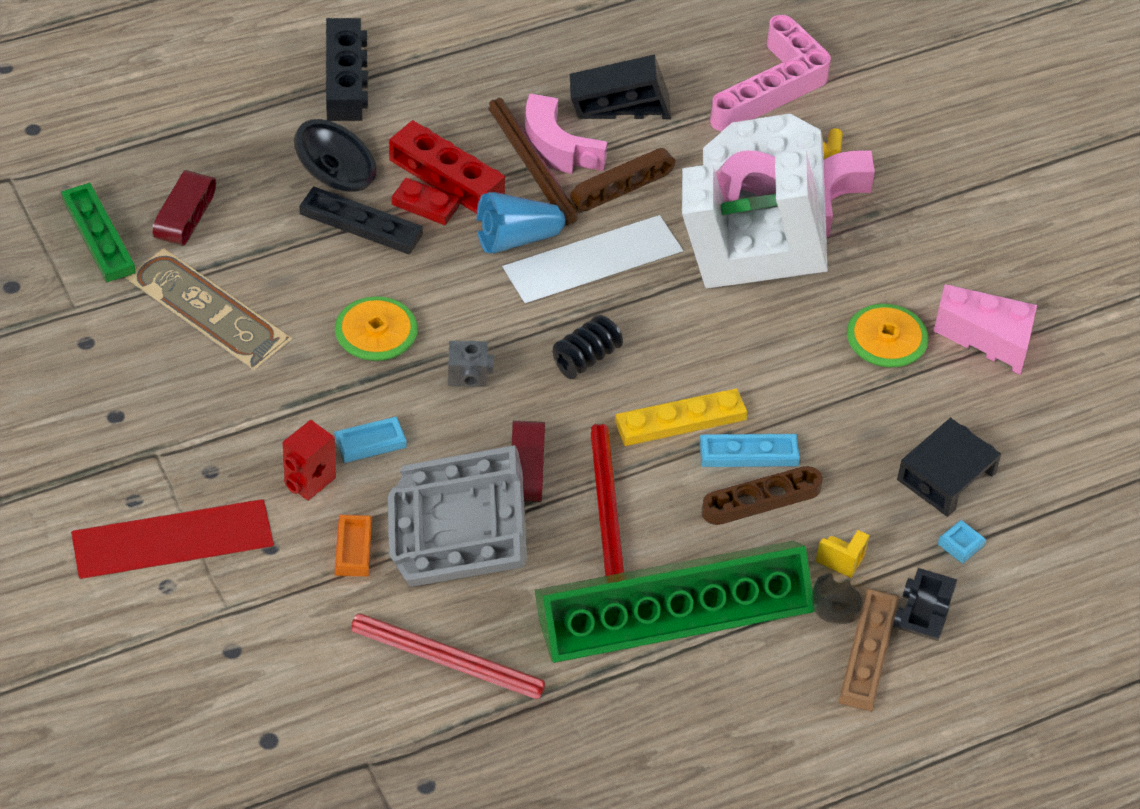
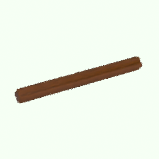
[489,97,578,225]

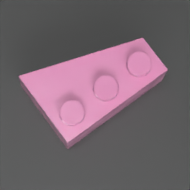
[934,284,1037,375]

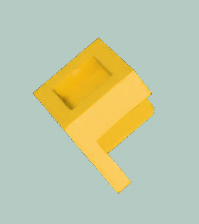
[815,530,870,578]

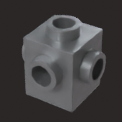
[448,340,494,387]

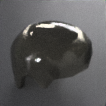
[811,573,863,624]

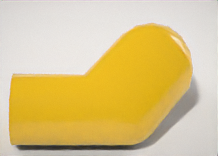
[823,128,843,160]

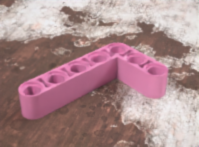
[710,15,831,131]

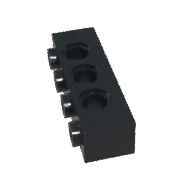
[326,18,368,121]

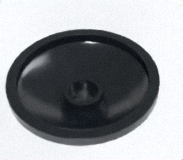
[294,119,376,192]

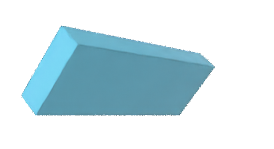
[699,434,800,467]

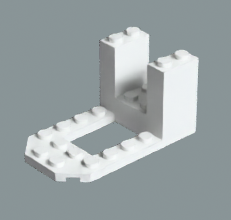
[682,114,828,289]

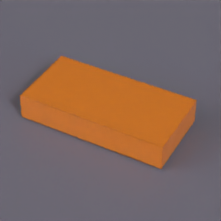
[335,515,372,577]

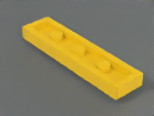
[615,388,748,446]

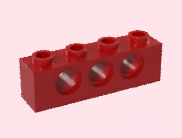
[389,120,505,214]

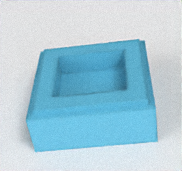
[938,520,986,564]

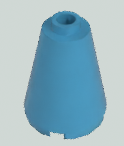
[477,192,565,253]

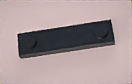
[299,186,423,255]

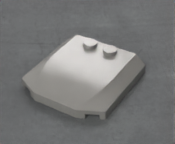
[388,445,527,587]

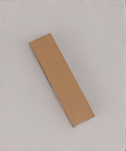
[838,588,899,712]

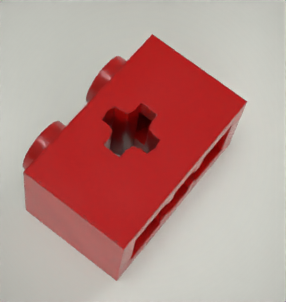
[282,419,336,501]

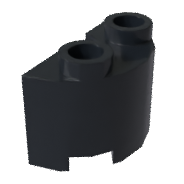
[893,568,957,641]

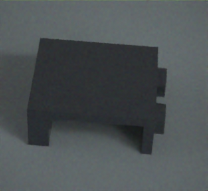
[897,417,1001,517]

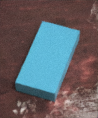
[334,416,406,463]

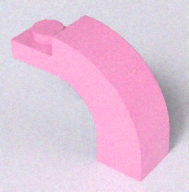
[525,93,607,174]
[716,150,776,202]
[823,151,875,237]

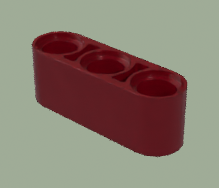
[152,170,216,246]
[511,420,545,503]

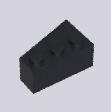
[569,54,671,120]

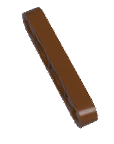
[570,148,676,211]
[701,466,823,525]

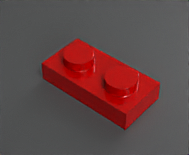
[392,177,460,226]

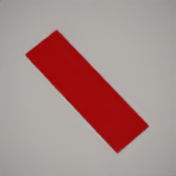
[71,499,274,579]

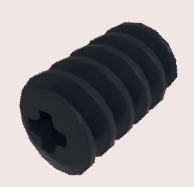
[552,315,623,379]

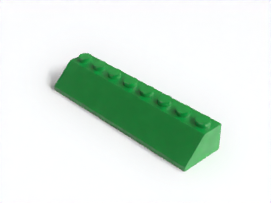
[534,540,815,663]

